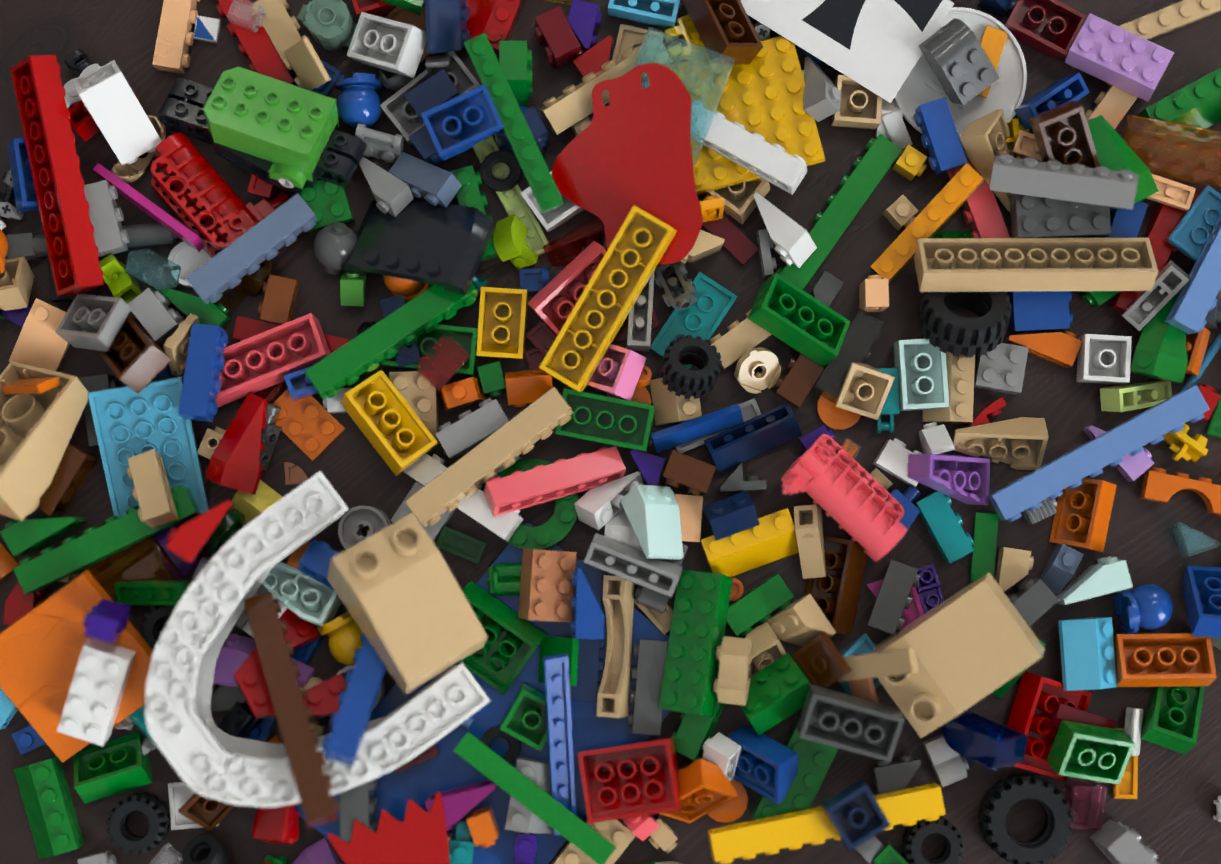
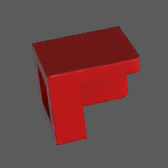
[247,174,278,201]

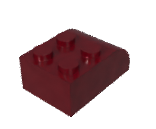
[1004,0,1088,59]

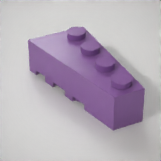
[907,454,990,505]

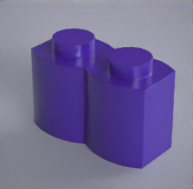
[513,832,538,864]

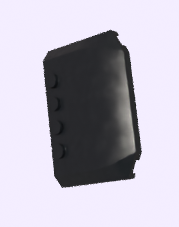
[341,197,496,295]

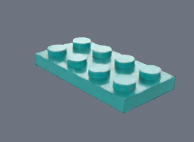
[650,271,738,370]

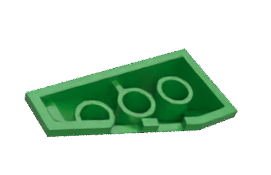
[1087,115,1158,210]
[1130,290,1188,384]

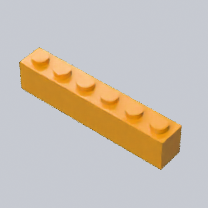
[870,163,984,283]

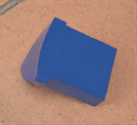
[519,266,550,293]

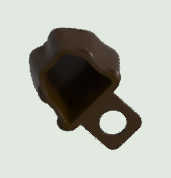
[219,259,272,309]

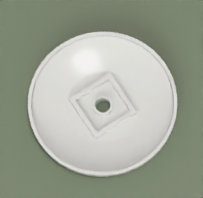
[894,7,1027,139]

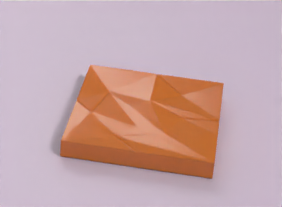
[0,569,154,763]

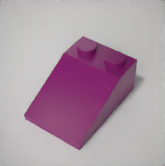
[425,780,497,830]

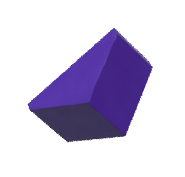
[629,449,665,486]

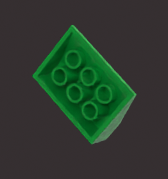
[458,581,546,695]

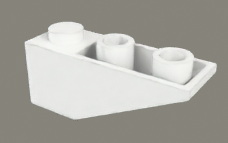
[574,471,644,530]

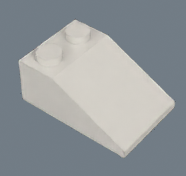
[753,192,817,268]

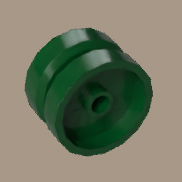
[203,508,251,556]

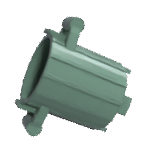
[296,0,357,51]

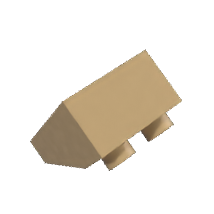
[0,361,89,521]
[327,512,488,694]
[871,572,1045,738]

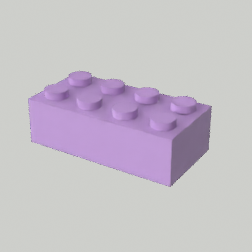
[1065,13,1174,102]

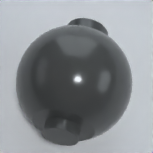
[313,222,357,274]

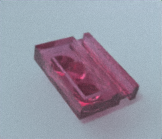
[1069,782,1108,830]

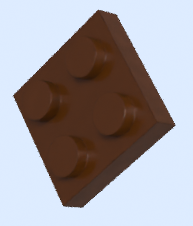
[792,631,851,689]

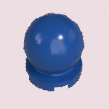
[335,73,382,129]
[1113,584,1174,634]

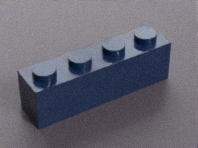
[704,403,802,473]

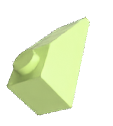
[1100,381,1172,412]

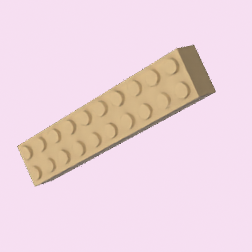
[914,238,1158,292]

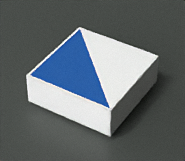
[193,16,221,43]

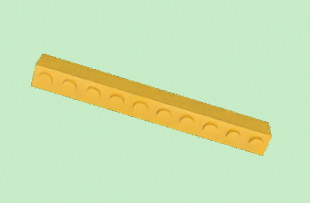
[707,783,946,864]

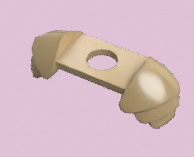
[112,115,166,183]

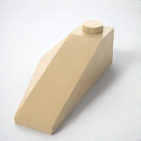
[960,109,1014,212]
[953,417,1049,470]

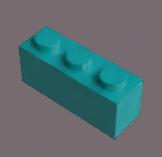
[913,491,974,564]

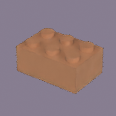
[518,548,577,622]

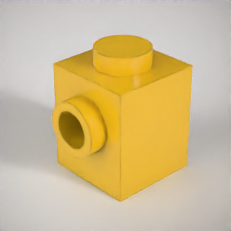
[892,144,927,181]

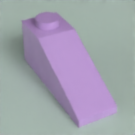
[1083,425,1154,482]

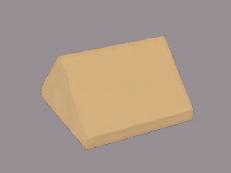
[835,362,895,420]

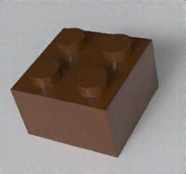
[661,450,716,496]

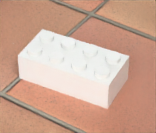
[57,638,137,747]

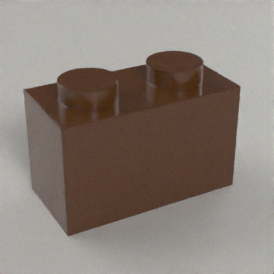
[774,354,824,408]

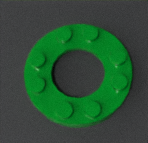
[498,459,579,550]

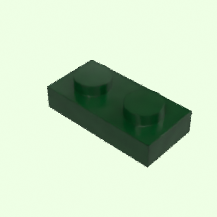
[436,525,487,564]

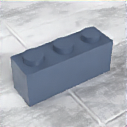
[389,152,462,208]

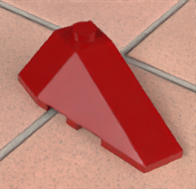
[205,393,267,495]

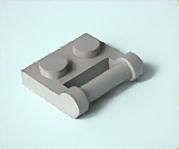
[355,123,404,163]

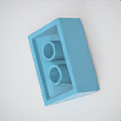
[1058,617,1117,691]

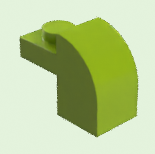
[493,214,538,270]
[99,254,142,304]

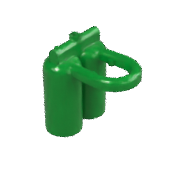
[486,562,522,596]

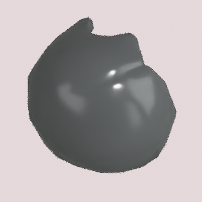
[379,69,415,92]

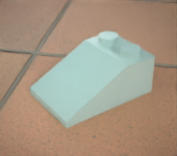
[621,484,683,559]
[1056,556,1133,605]

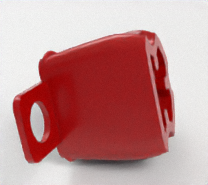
[251,804,300,845]

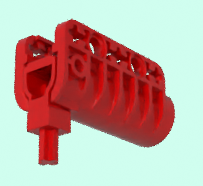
[151,132,289,258]

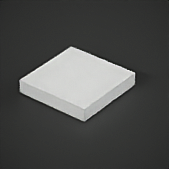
[168,781,219,830]

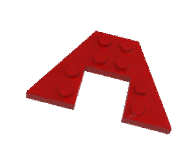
[234,608,348,718]

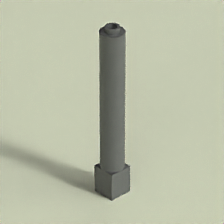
[5,222,179,260]

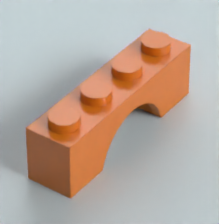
[1139,467,1221,516]

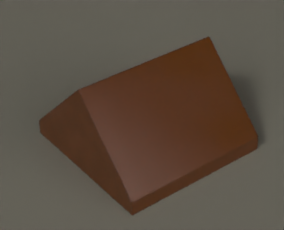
[178,792,235,831]

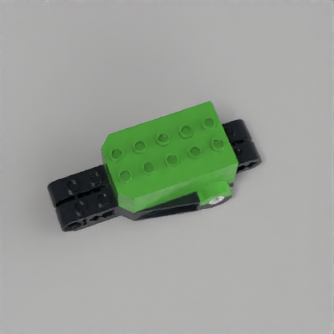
[157,66,367,194]

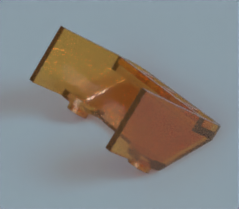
[81,536,182,602]

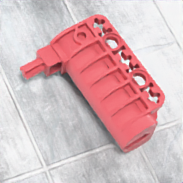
[781,434,908,562]

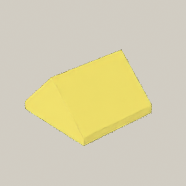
[227,480,283,524]

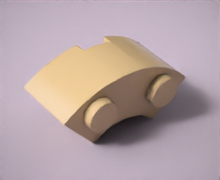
[714,636,752,706]

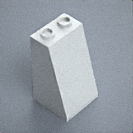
[73,60,162,165]

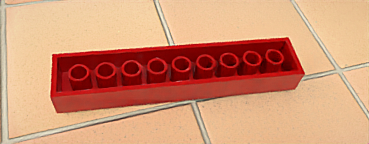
[10,55,104,296]

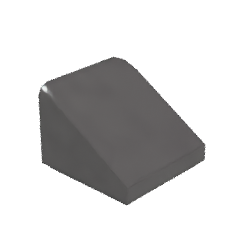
[425,55,451,73]

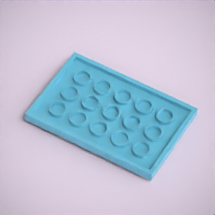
[88,376,210,518]

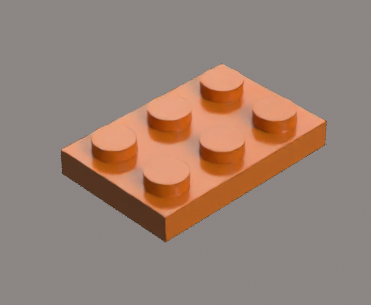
[273,389,346,461]

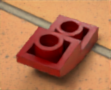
[966,397,1006,428]

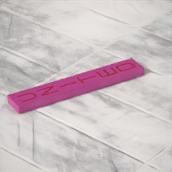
[93,164,204,252]

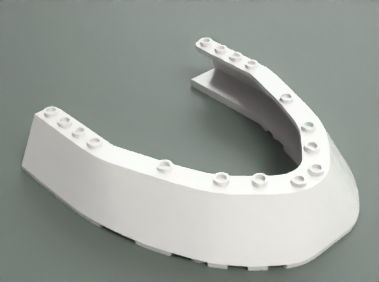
[145,471,490,807]

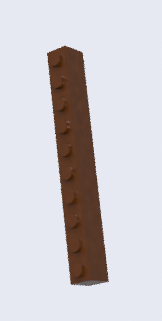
[243,592,340,828]

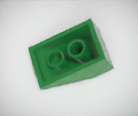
[0,517,87,556]
[1141,686,1205,754]

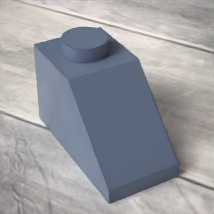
[1039,544,1084,595]

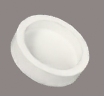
[168,242,212,287]

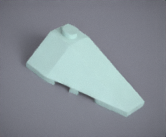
[261,562,342,626]

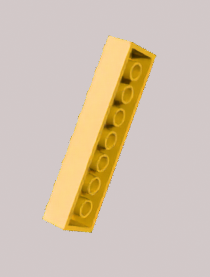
[539,205,677,392]

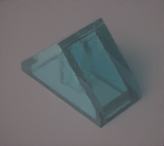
[1171,522,1221,557]

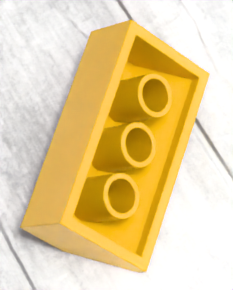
[340,369,438,476]
[700,508,799,578]

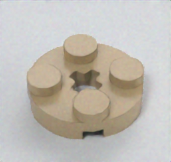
[734,347,781,394]

